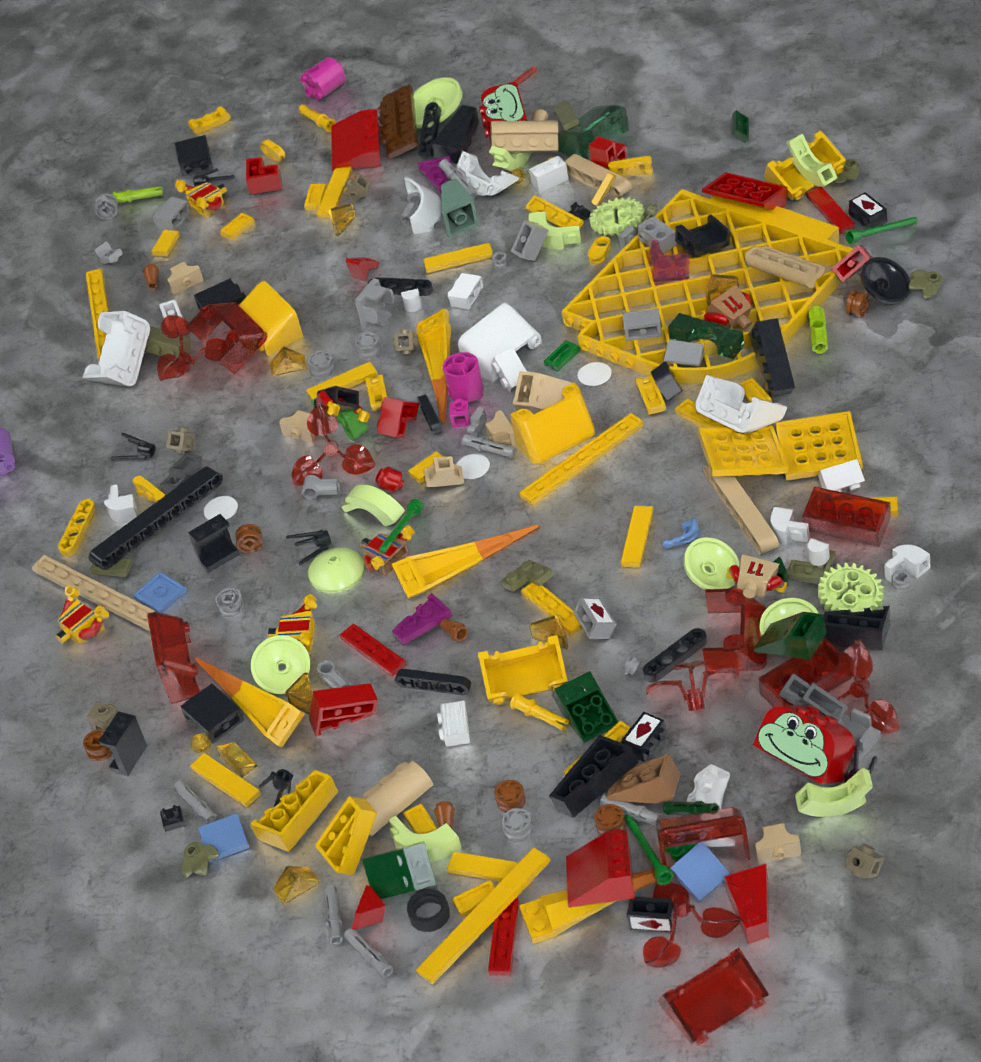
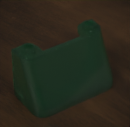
[558,105,629,160]

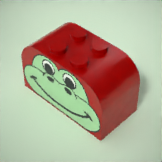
[479,82,527,146]
[753,705,855,784]

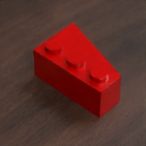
[309,683,378,737]
[724,864,769,944]

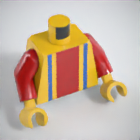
[175,180,227,218]
[55,585,109,644]
[268,594,317,652]

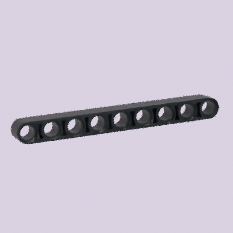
[89,466,223,570]

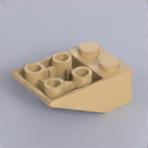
[513,371,577,414]

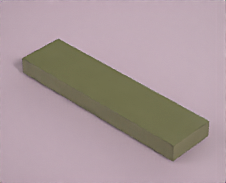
[553,100,580,131]

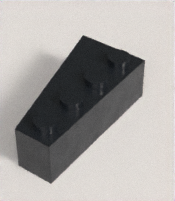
[431,105,479,164]
[748,318,795,397]
[549,735,639,818]

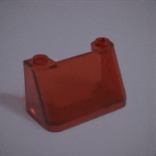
[658,948,770,1046]

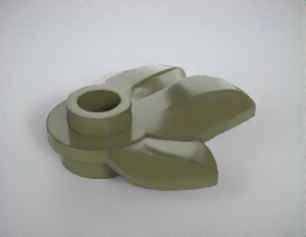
[833,159,859,184]
[636,203,658,233]
[908,270,943,299]
[181,842,219,878]

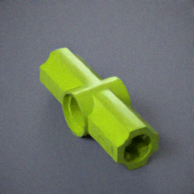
[809,305,828,354]

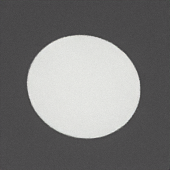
[578,362,612,386]
[456,454,490,479]
[204,496,238,520]

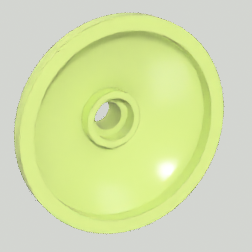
[683,537,740,592]
[308,548,365,593]
[760,598,818,636]
[251,635,311,695]

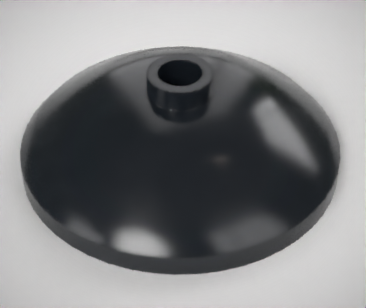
[860,257,911,304]

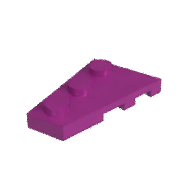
[417,156,451,194]
[392,593,453,646]

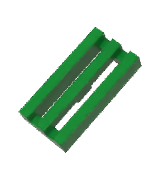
[544,340,580,372]

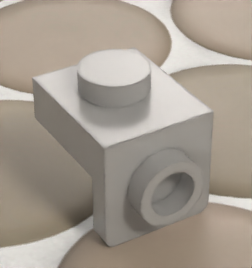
[94,241,123,264]

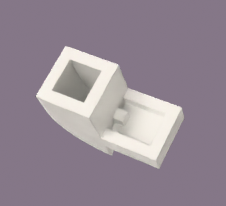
[104,484,138,522]
[771,507,810,545]
[884,545,931,582]

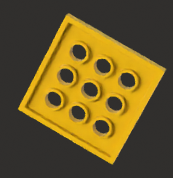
[775,411,863,481]
[698,425,789,477]

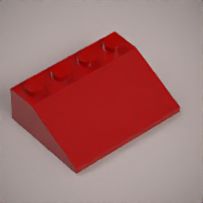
[331,109,381,171]
[702,172,787,210]
[566,829,635,907]

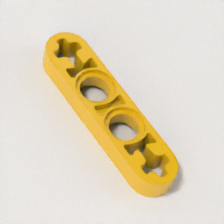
[58,499,96,557]

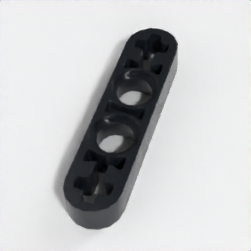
[418,102,442,161]
[368,277,433,296]
[643,628,707,683]
[395,669,471,695]

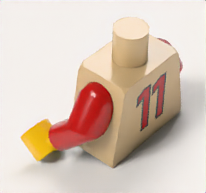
[726,554,788,598]

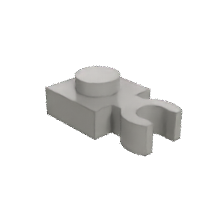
[467,407,487,437]

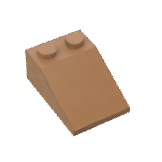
[606,754,681,804]

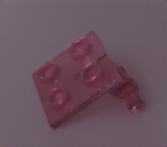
[650,239,689,282]

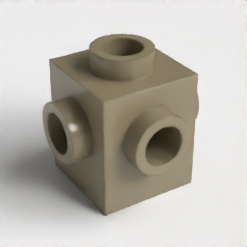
[343,172,371,202]
[393,329,419,355]
[166,427,195,454]
[86,702,118,730]
[845,844,885,879]

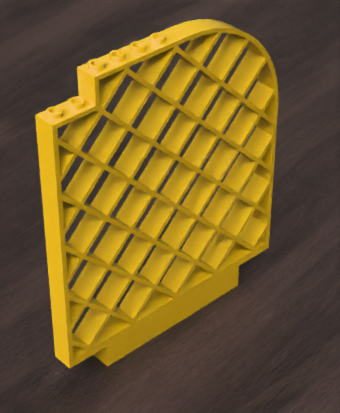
[561,189,853,384]

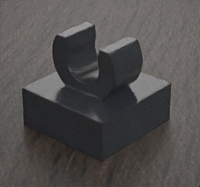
[568,202,591,222]
[160,805,185,832]

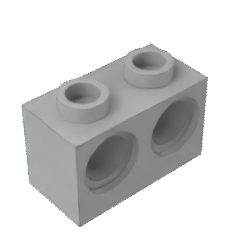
[638,216,677,255]

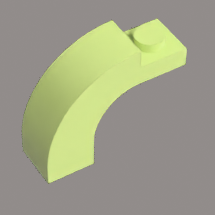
[786,134,838,187]
[489,146,532,172]
[529,211,581,250]
[341,485,405,527]
[795,768,873,817]
[389,815,462,862]

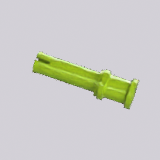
[113,186,163,205]

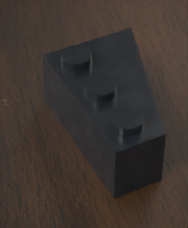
[821,606,890,650]

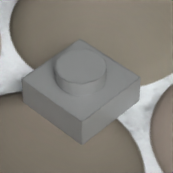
[619,226,636,249]

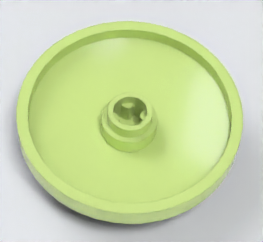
[413,78,463,129]

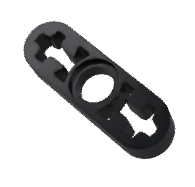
[417,394,442,435]

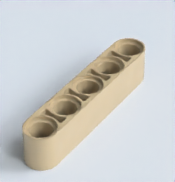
[564,154,632,199]

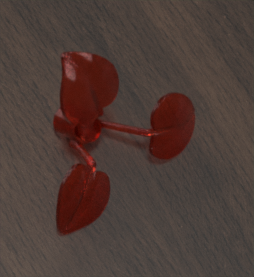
[157,315,235,381]
[292,402,376,486]
[837,640,900,734]
[646,661,739,711]
[643,882,740,968]

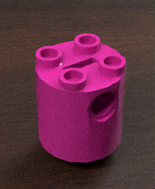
[299,57,346,100]
[443,352,484,403]

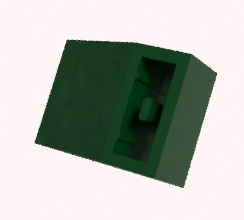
[754,612,827,659]
[552,671,618,743]
[362,841,436,899]

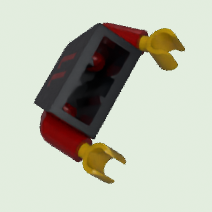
[314,386,370,423]

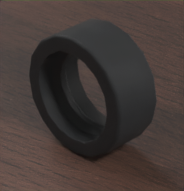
[407,889,450,932]

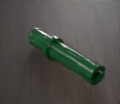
[663,801,720,818]

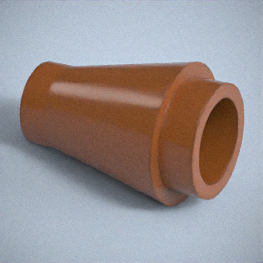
[143,264,159,289]
[440,618,468,642]
[434,801,455,829]

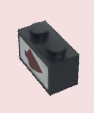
[848,192,887,229]
[621,711,667,762]
[627,897,677,933]

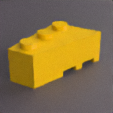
[315,796,377,876]

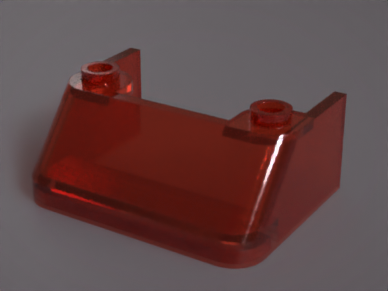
[186,302,267,375]
[702,588,767,672]
[147,611,200,704]
[656,807,751,866]

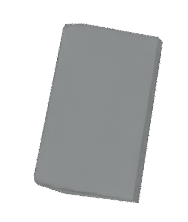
[664,340,705,366]

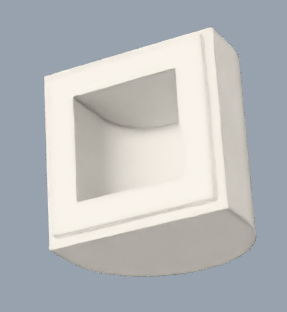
[401,289,422,312]
[807,538,830,566]

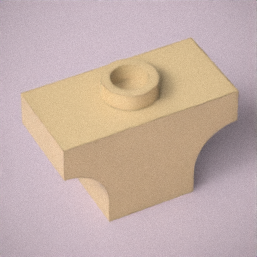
[167,262,204,295]
[279,410,317,443]
[485,410,516,448]
[424,456,464,487]
[755,823,801,863]

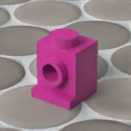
[449,399,470,428]

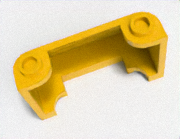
[763,131,846,200]
[231,281,303,356]
[510,382,595,464]
[478,635,568,705]

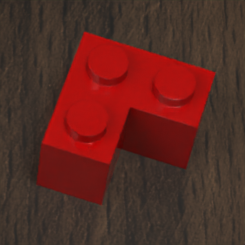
[589,136,628,170]
[246,157,282,194]
[377,397,419,438]

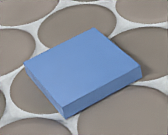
[133,572,187,614]
[198,813,249,862]
[670,841,731,903]

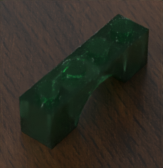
[668,313,744,359]

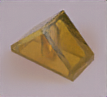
[328,203,357,237]
[705,274,739,306]
[270,346,306,377]
[529,614,569,650]
[285,672,312,715]
[273,866,320,905]

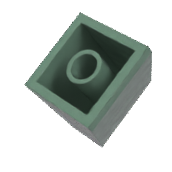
[441,178,479,238]

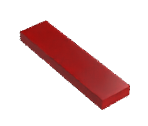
[806,187,855,234]
[339,623,407,677]
[488,897,520,976]

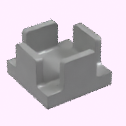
[355,278,395,327]
[838,708,881,765]

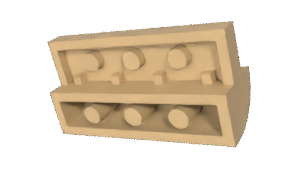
[490,120,558,153]
[745,246,825,288]
[361,761,434,836]

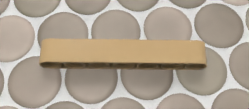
[703,464,779,555]

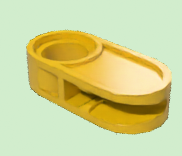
[260,139,286,163]
[588,236,611,265]

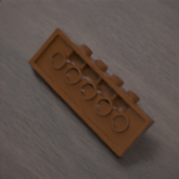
[378,84,418,160]

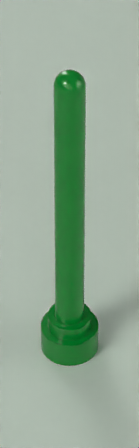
[845,217,918,244]
[379,499,424,553]
[625,815,674,885]

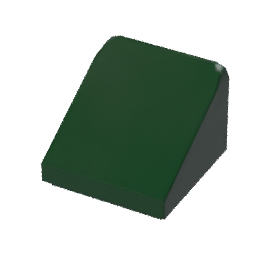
[773,557,789,586]

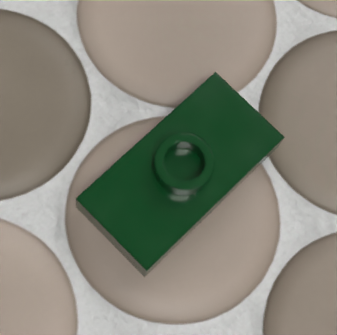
[732,110,749,142]

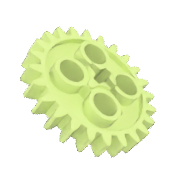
[589,197,645,236]
[817,563,884,612]

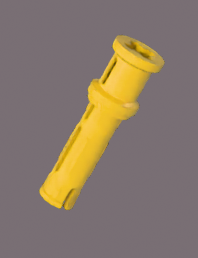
[298,104,336,132]
[510,692,569,731]

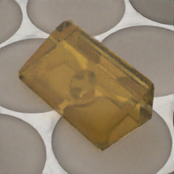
[216,742,258,778]

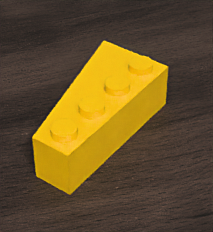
[250,770,338,852]

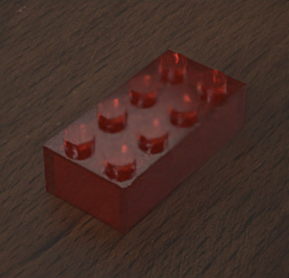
[802,486,891,547]
[758,638,852,708]

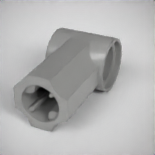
[400,192,421,226]
[301,475,340,500]
[317,660,352,688]

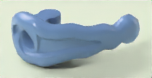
[662,517,700,549]

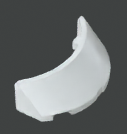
[456,151,520,196]
[405,178,443,234]
[686,764,735,847]

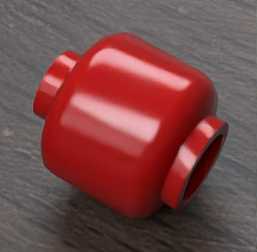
[375,466,404,494]

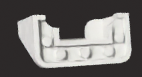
[458,303,542,383]
[83,311,150,386]
[696,375,787,434]

